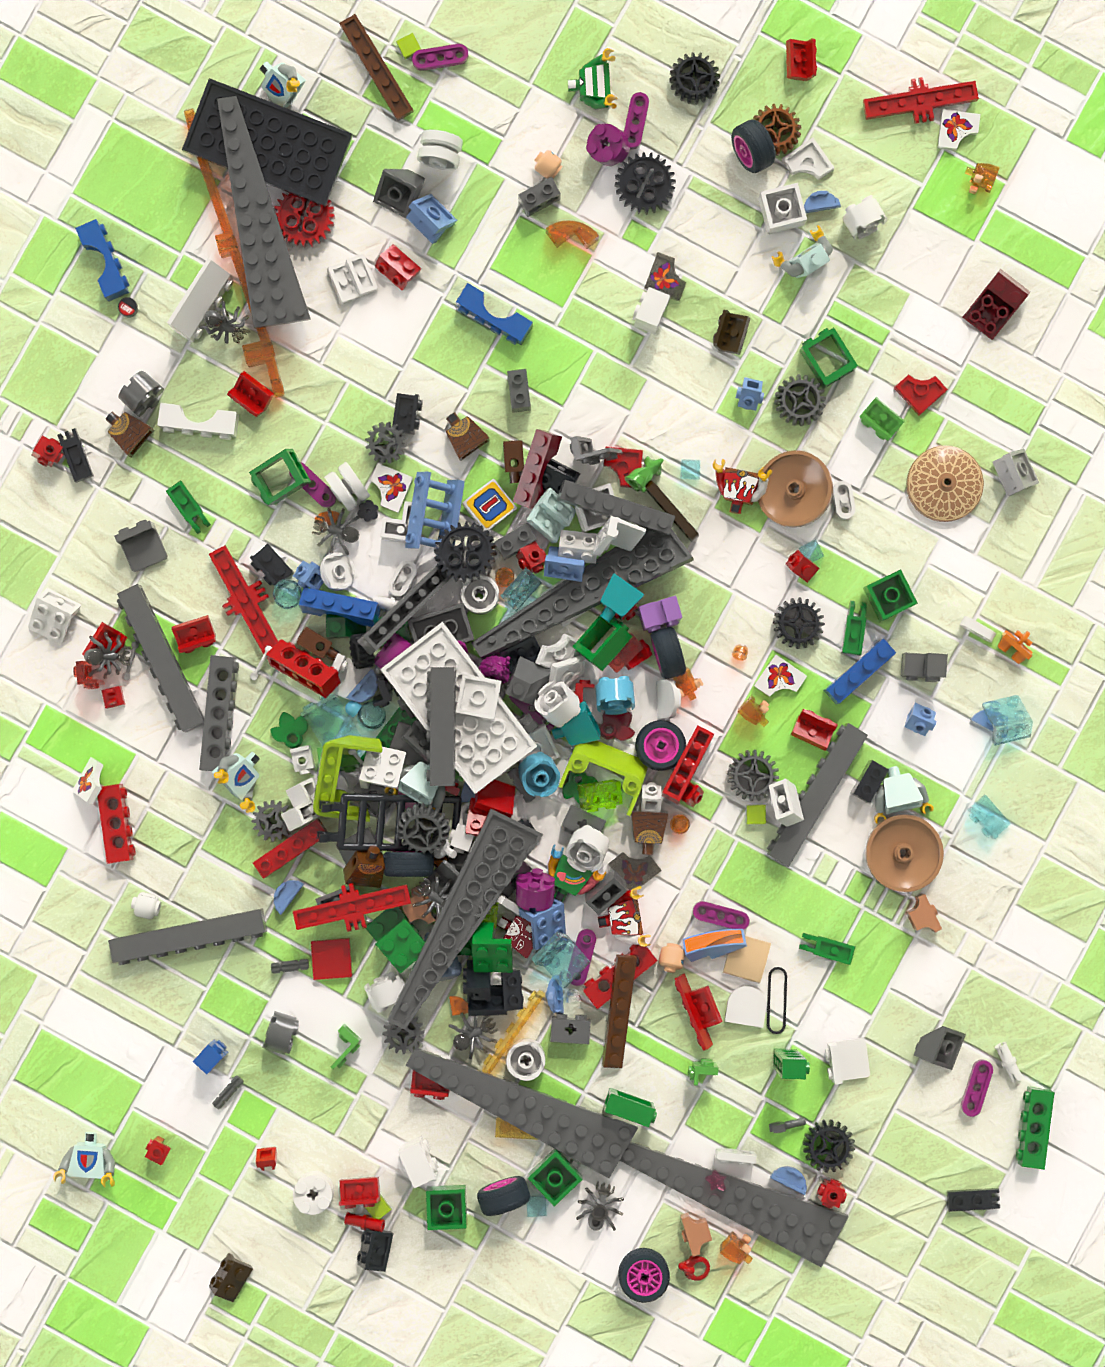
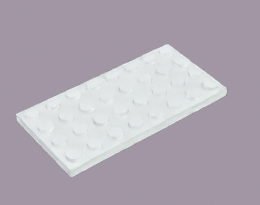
[380,622,537,794]

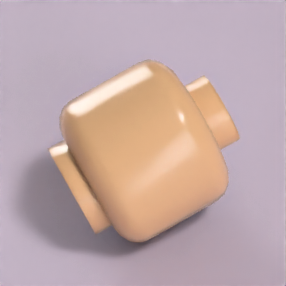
[534,150,563,179]
[659,943,685,973]

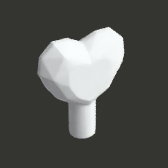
[433,839,457,859]

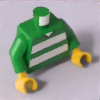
[568,48,618,110]

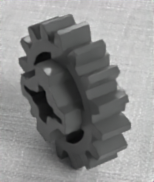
[365,422,407,464]
[252,800,289,842]
[382,1016,425,1054]

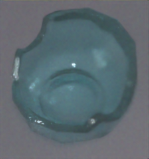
[273,579,302,609]
[357,701,386,731]

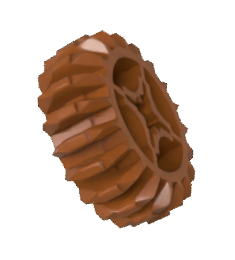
[753,104,801,156]

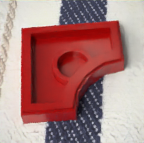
[894,374,948,416]
[603,446,643,488]

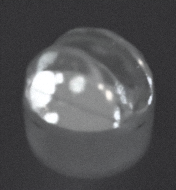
[565,989,581,1003]

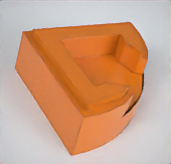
[314,511,340,527]
[449,996,468,1016]

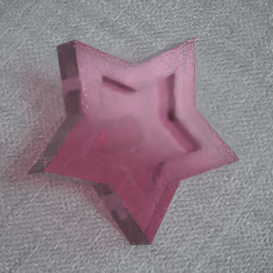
[705,1169,726,1191]

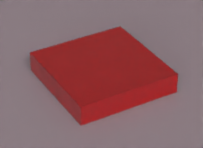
[474,779,516,818]
[311,938,353,980]

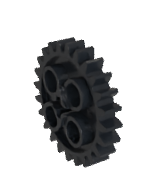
[614,152,676,215]
[434,521,497,583]

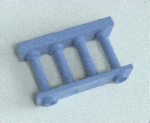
[405,472,465,549]

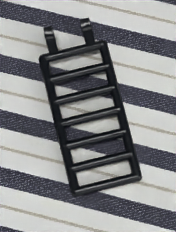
[316,793,462,852]

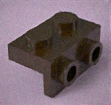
[713,309,750,355]
[209,1253,253,1302]

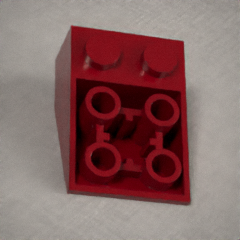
[962,268,1031,340]

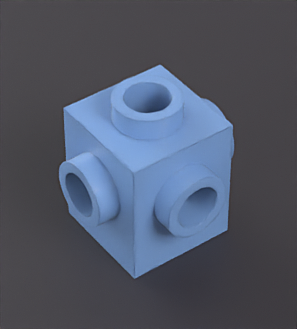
[735,377,764,411]
[293,560,324,590]
[904,702,937,736]

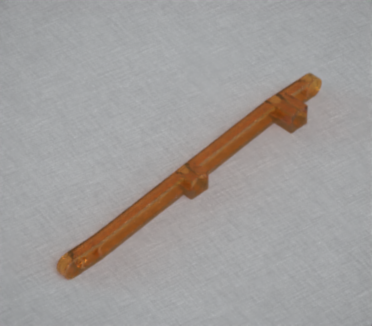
[184,108,285,398]

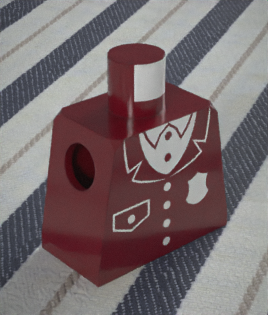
[497,915,533,958]

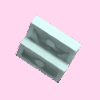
[526,488,576,543]

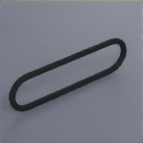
[767,967,787,1034]

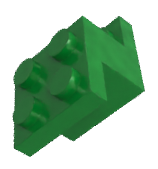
[365,907,425,974]
[458,922,513,973]

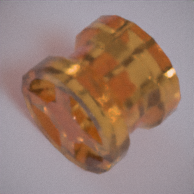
[495,567,514,588]
[670,815,690,834]

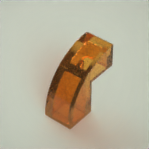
[546,220,599,249]

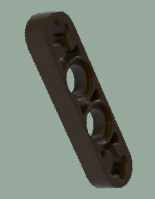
[645,480,700,542]

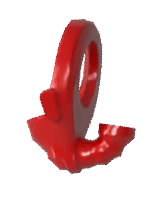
[678,1255,710,1281]

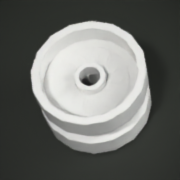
[417,130,463,170]
[324,462,370,511]

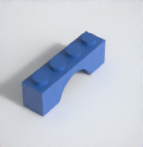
[75,219,130,302]
[456,283,533,345]
[299,587,381,627]
[823,638,896,705]

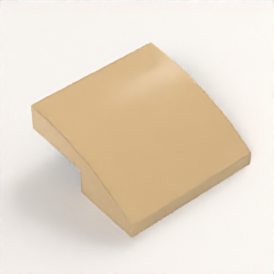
[723,936,771,983]

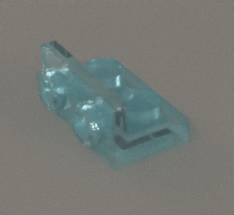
[500,567,542,611]
[967,795,1011,839]

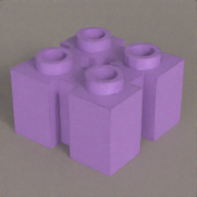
[637,595,683,633]

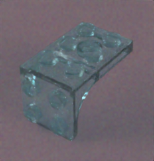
[300,693,363,754]

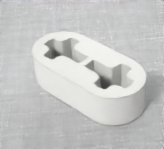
[960,616,996,642]

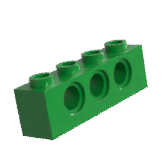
[773,1048,810,1080]
[1015,1086,1055,1170]

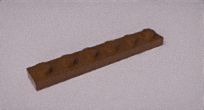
[339,14,414,122]
[602,954,637,1068]

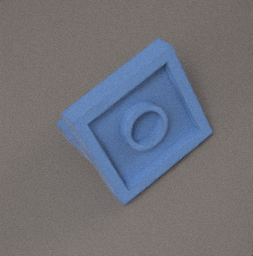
[406,194,457,244]

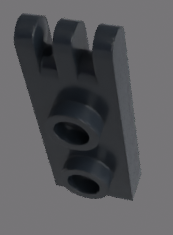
[57,428,94,483]
[947,1188,1001,1212]

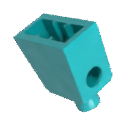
[600,573,644,622]
[552,701,600,746]

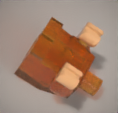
[965,163,1000,194]
[671,667,704,701]
[737,695,769,727]
[720,1231,753,1264]

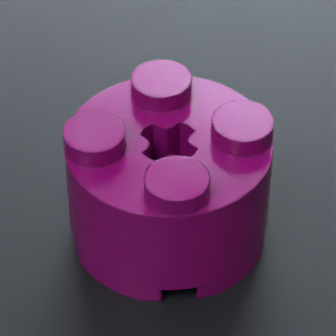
[586,124,630,167]
[374,633,412,669]
[515,868,555,911]

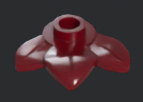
[600,711,635,741]

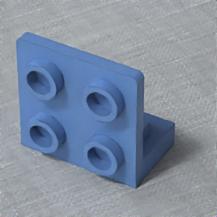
[544,546,585,582]
[519,898,566,950]

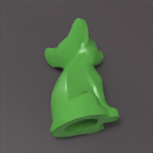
[625,456,664,493]

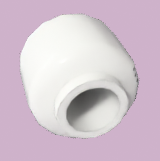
[131,892,161,920]

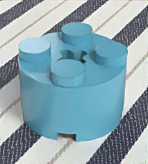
[595,676,635,715]
[518,752,560,797]

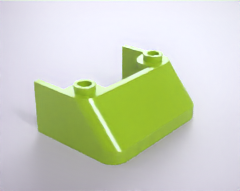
[313,735,383,822]
[558,741,648,816]

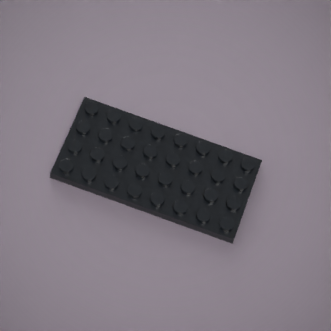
[182,78,353,207]

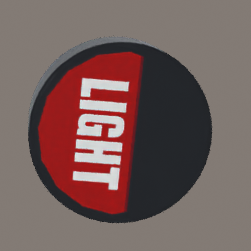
[118,297,138,318]

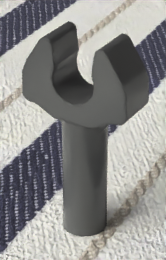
[769,1117,806,1133]

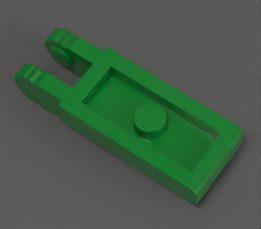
[165,480,211,534]
[841,600,867,656]
[799,933,856,965]

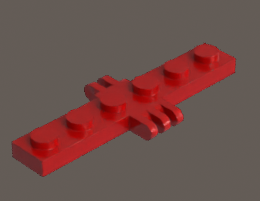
[863,77,979,124]
[209,545,278,654]
[292,883,411,932]

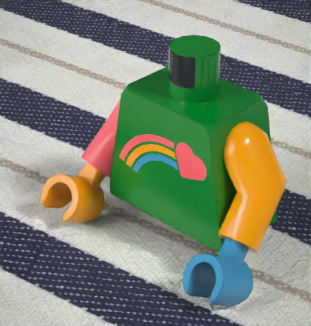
[548,844,607,902]

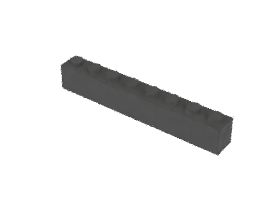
[117,584,204,733]
[767,723,868,867]
[108,908,267,965]

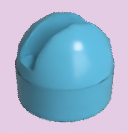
[345,701,362,718]

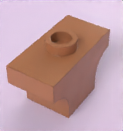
[402,885,436,924]
[906,893,942,933]
[680,1213,712,1257]

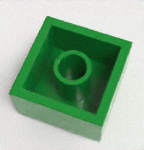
[863,569,918,622]
[527,1148,583,1207]
[426,1185,467,1230]

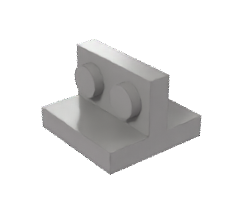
[993,448,1039,496]

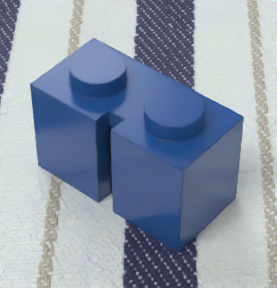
[192,1039,228,1075]

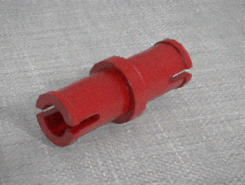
[344,1212,385,1232]

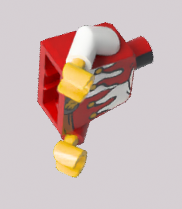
[712,459,772,514]
[597,886,651,947]

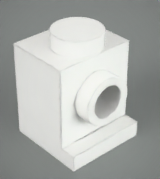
[290,745,315,775]
[641,782,662,813]

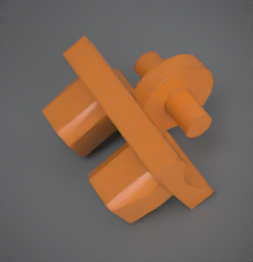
[998,630,1033,664]

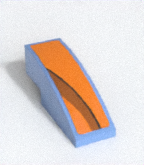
[682,929,747,962]

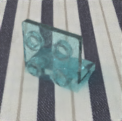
[982,695,1033,746]
[532,931,590,989]

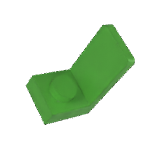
[331,1023,361,1069]

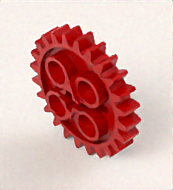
[274,193,335,248]

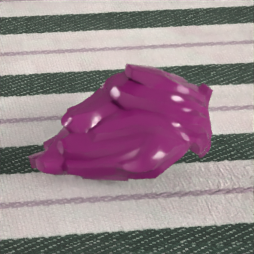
[478,655,511,684]

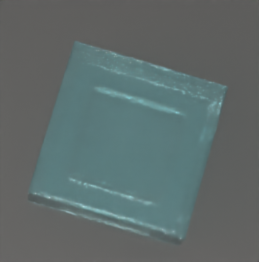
[680,459,700,480]
[798,539,824,562]
[527,1195,547,1217]

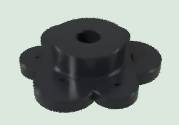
[357,500,379,522]

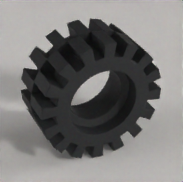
[349,633,375,669]

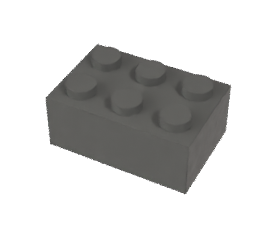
[408,603,475,644]

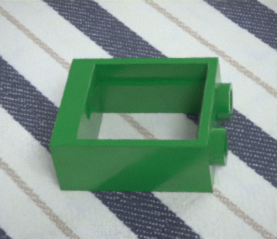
[800,328,858,389]
[249,449,311,505]
[572,614,632,671]
[603,1088,657,1127]

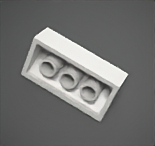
[167,258,233,342]

